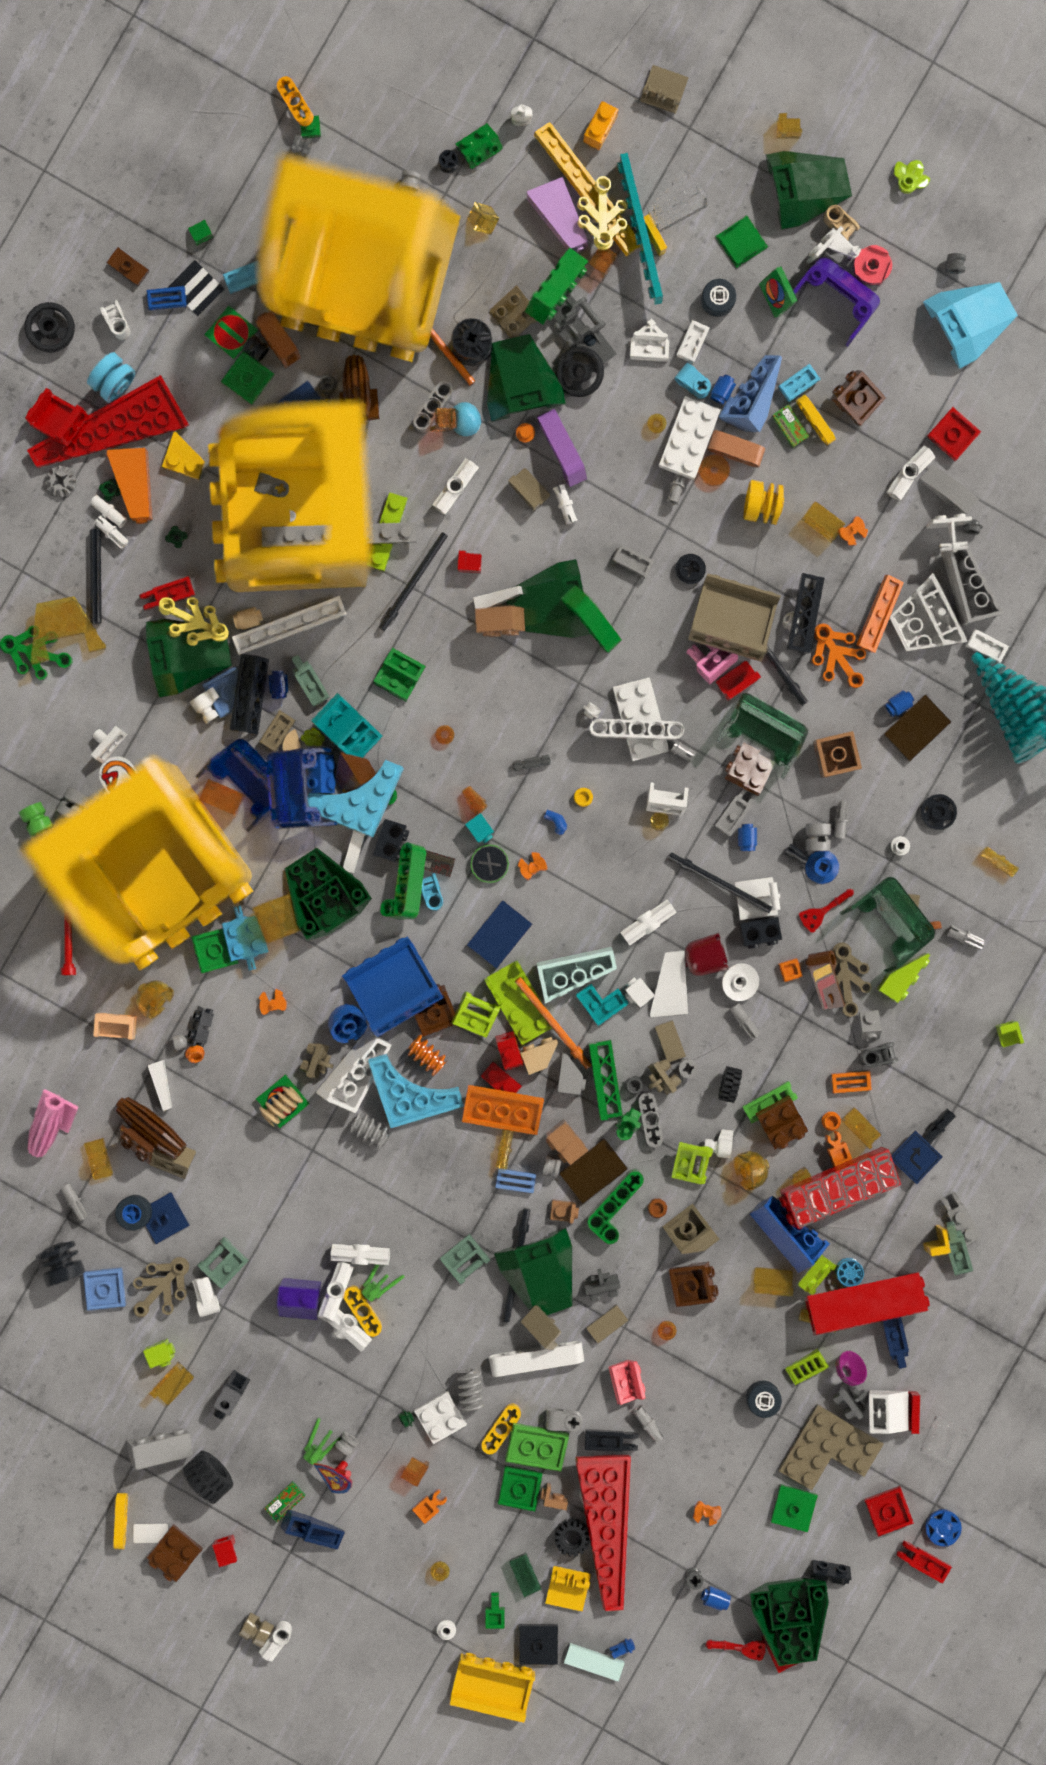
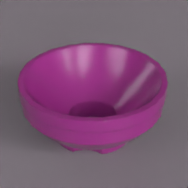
[836,1351,867,1386]

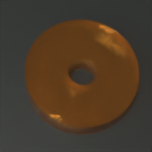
[699,455,730,486]

